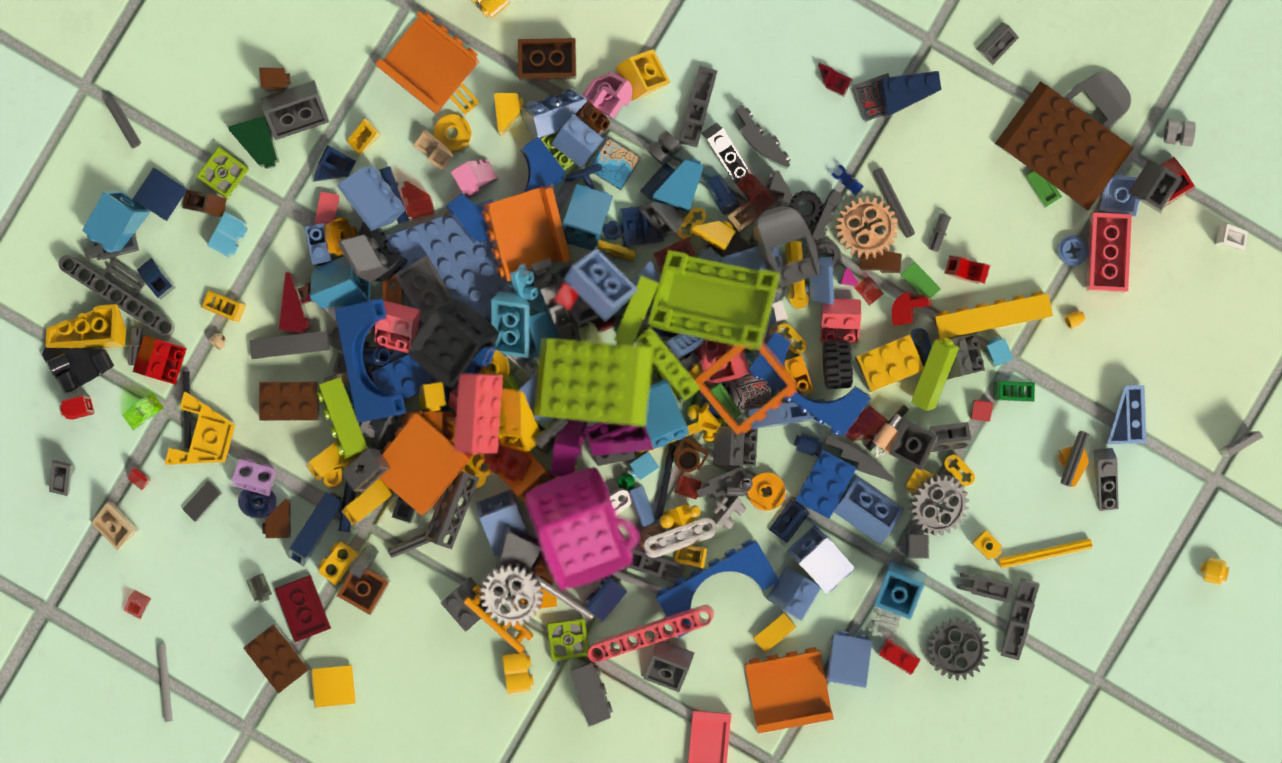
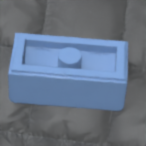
[630,486,656,526]

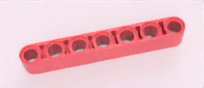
[588,605,714,662]

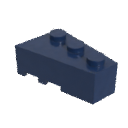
[878,71,942,119]

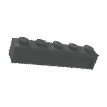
[350,546,379,578]

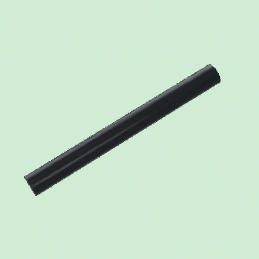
[182,371,192,448]
[655,444,676,520]

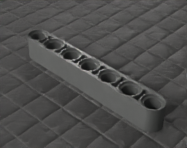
[58,255,175,336]

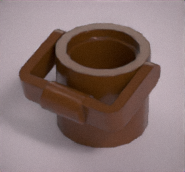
[673,438,709,472]
[531,550,554,585]

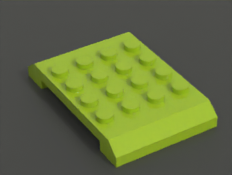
[648,250,780,349]
[534,338,653,426]

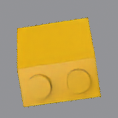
[615,49,671,101]

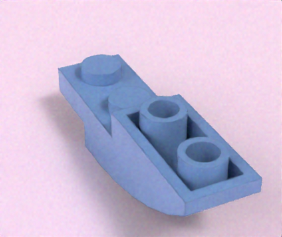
[748,399,825,429]

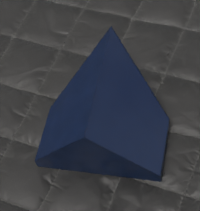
[313,145,356,182]

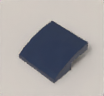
[133,167,188,221]
[619,205,664,247]

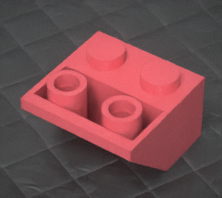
[820,299,861,343]
[374,301,420,353]

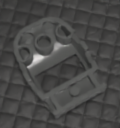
[1064,72,1131,130]
[753,206,820,289]

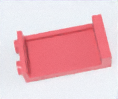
[688,710,732,763]

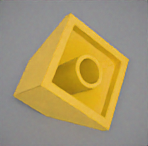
[494,93,524,136]
[690,220,735,251]

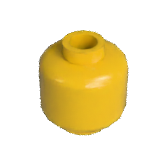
[1200,558,1230,585]

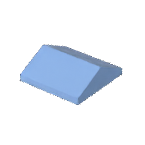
[1100,174,1140,217]

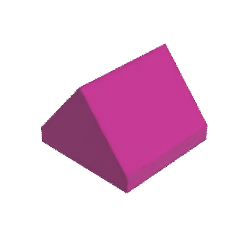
[840,268,858,287]

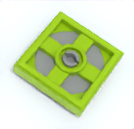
[196,146,250,200]
[547,618,589,661]

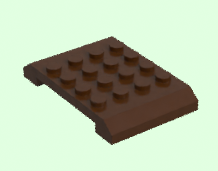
[995,81,1134,211]

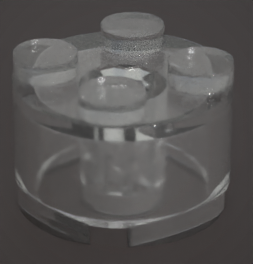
[869,606,901,641]

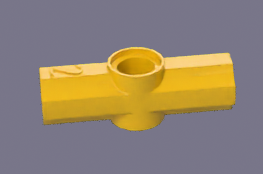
[785,241,806,301]

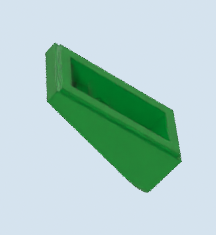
[993,381,1035,402]

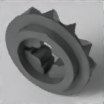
[816,240,841,268]

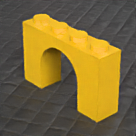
[306,440,392,526]

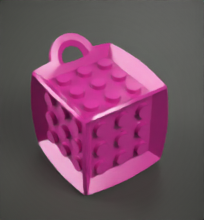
[525,467,639,590]

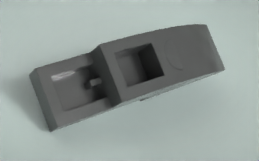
[735,105,791,169]

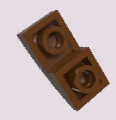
[859,251,902,273]

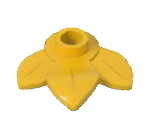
[461,453,493,489]

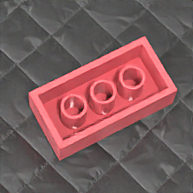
[1086,213,1132,293]
[454,373,502,453]

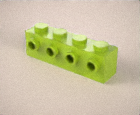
[316,377,367,460]

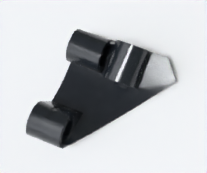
[42,346,115,394]

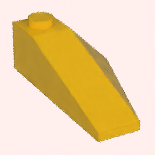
[46,304,126,348]

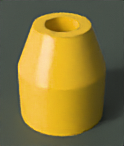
[1064,311,1086,329]

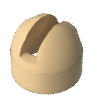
[209,333,226,350]

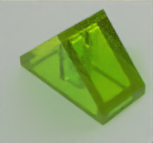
[122,393,164,431]

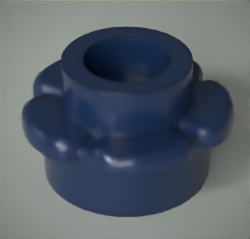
[603,221,622,240]

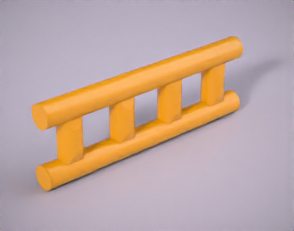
[463,585,534,653]

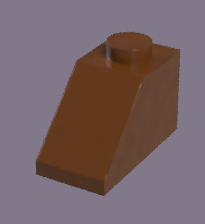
[259,67,291,92]
[182,190,227,217]
[262,499,291,538]

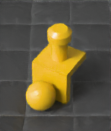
[687,403,722,442]
[659,503,700,530]

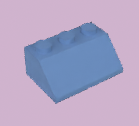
[337,165,406,231]
[564,249,638,320]
[834,476,904,545]

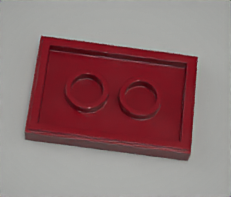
[275,575,331,642]

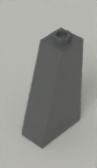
[495,525,542,605]

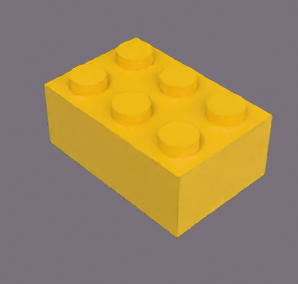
[855,335,924,392]

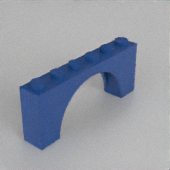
[445,137,566,244]
[335,299,406,423]
[749,330,871,436]
[655,539,779,638]

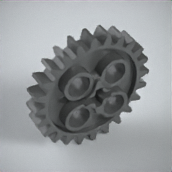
[926,618,990,681]

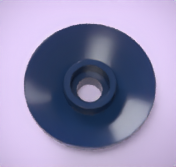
[238,489,277,519]

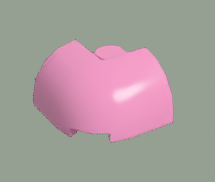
[582,72,633,119]

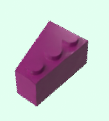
[550,419,587,476]
[583,422,653,456]

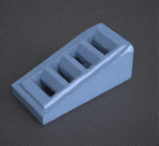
[667,334,707,358]

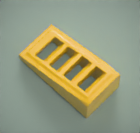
[201,290,246,322]

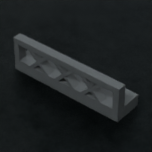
[424,471,479,549]

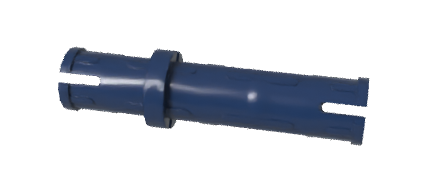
[379,166,409,224]
[338,479,356,532]

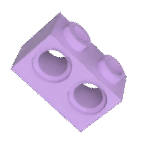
[232,459,276,496]

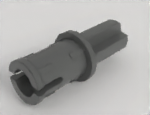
[928,213,952,252]
[127,327,143,366]
[533,418,567,449]

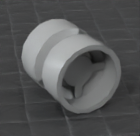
[1164,119,1196,147]

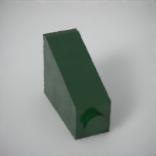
[228,116,280,169]

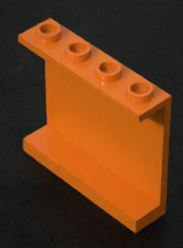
[375,11,480,115]
[482,185,571,281]
[379,410,473,516]
[745,647,834,734]

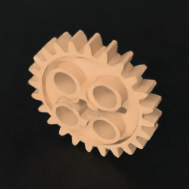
[836,197,898,259]

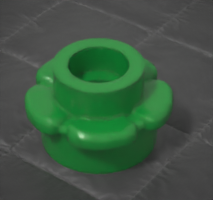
[617,472,635,490]

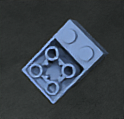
[521,89,587,138]

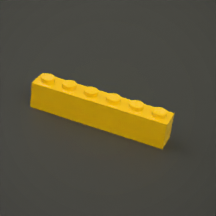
[934,291,1053,340]

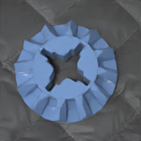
[1058,235,1089,266]

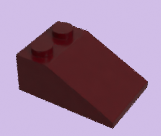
[279,272,311,334]

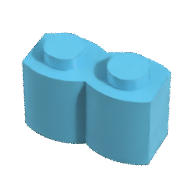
[207,212,248,257]

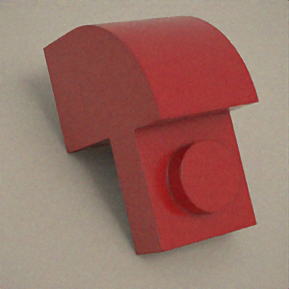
[944,255,990,284]
[891,293,932,326]

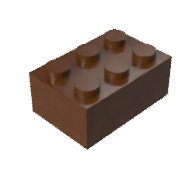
[518,38,577,81]
[259,382,319,421]
[243,623,311,694]

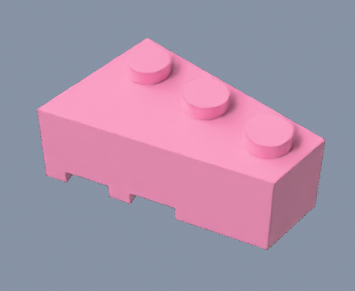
[451,159,499,198]

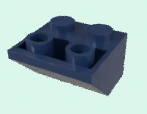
[585,577,628,621]

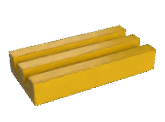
[450,83,480,115]

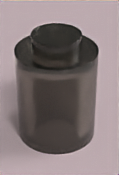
[246,573,272,604]

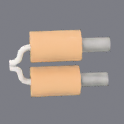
[872,414,905,458]

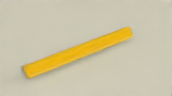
[998,538,1093,568]

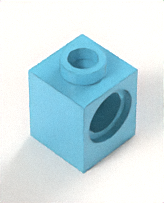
[985,336,1013,367]
[629,451,659,480]

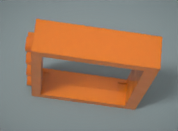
[694,341,798,435]

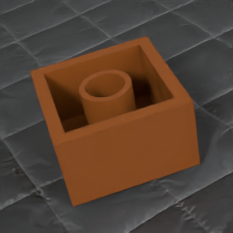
[337,568,391,615]

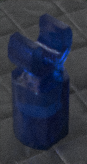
[831,165,864,196]

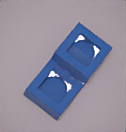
[465,346,496,374]

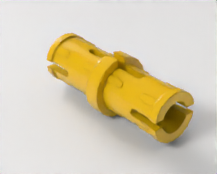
[597,239,637,262]

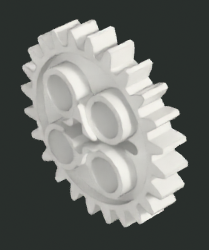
[480,564,544,626]

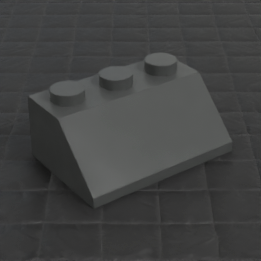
[260,80,329,140]
[570,662,613,727]

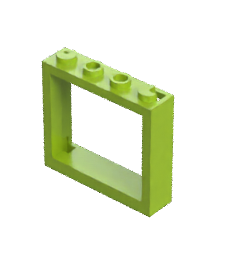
[633,328,700,404]

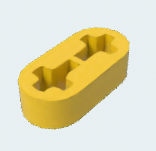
[677,207,706,240]
[778,323,806,355]
[944,455,975,486]

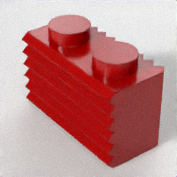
[59,395,95,420]
[877,638,921,675]

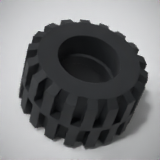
[822,340,853,389]

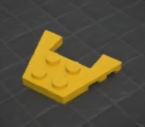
[165,392,236,465]

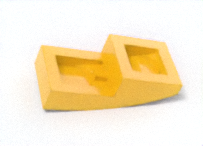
[753,612,797,653]

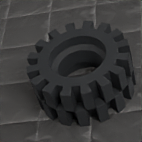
[789,190,823,225]

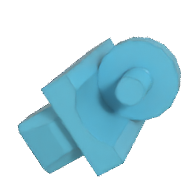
[506,264,538,300]

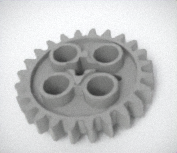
[908,474,969,536]

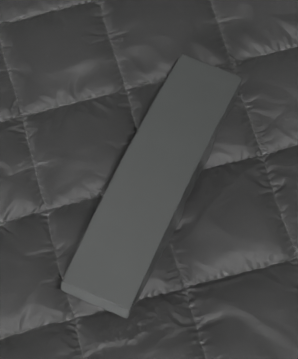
[679,66,718,148]
[539,281,582,341]
[249,331,330,359]
[824,436,895,482]
[627,549,686,582]
[1000,578,1040,660]

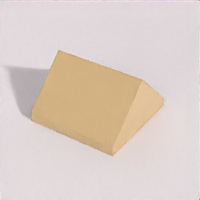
[91,502,139,550]

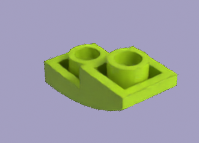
[540,132,574,170]

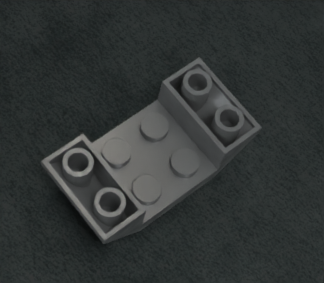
[750,170,792,247]

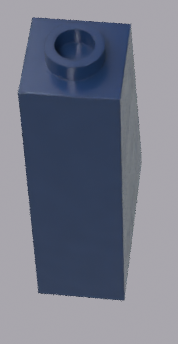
[288,491,343,567]

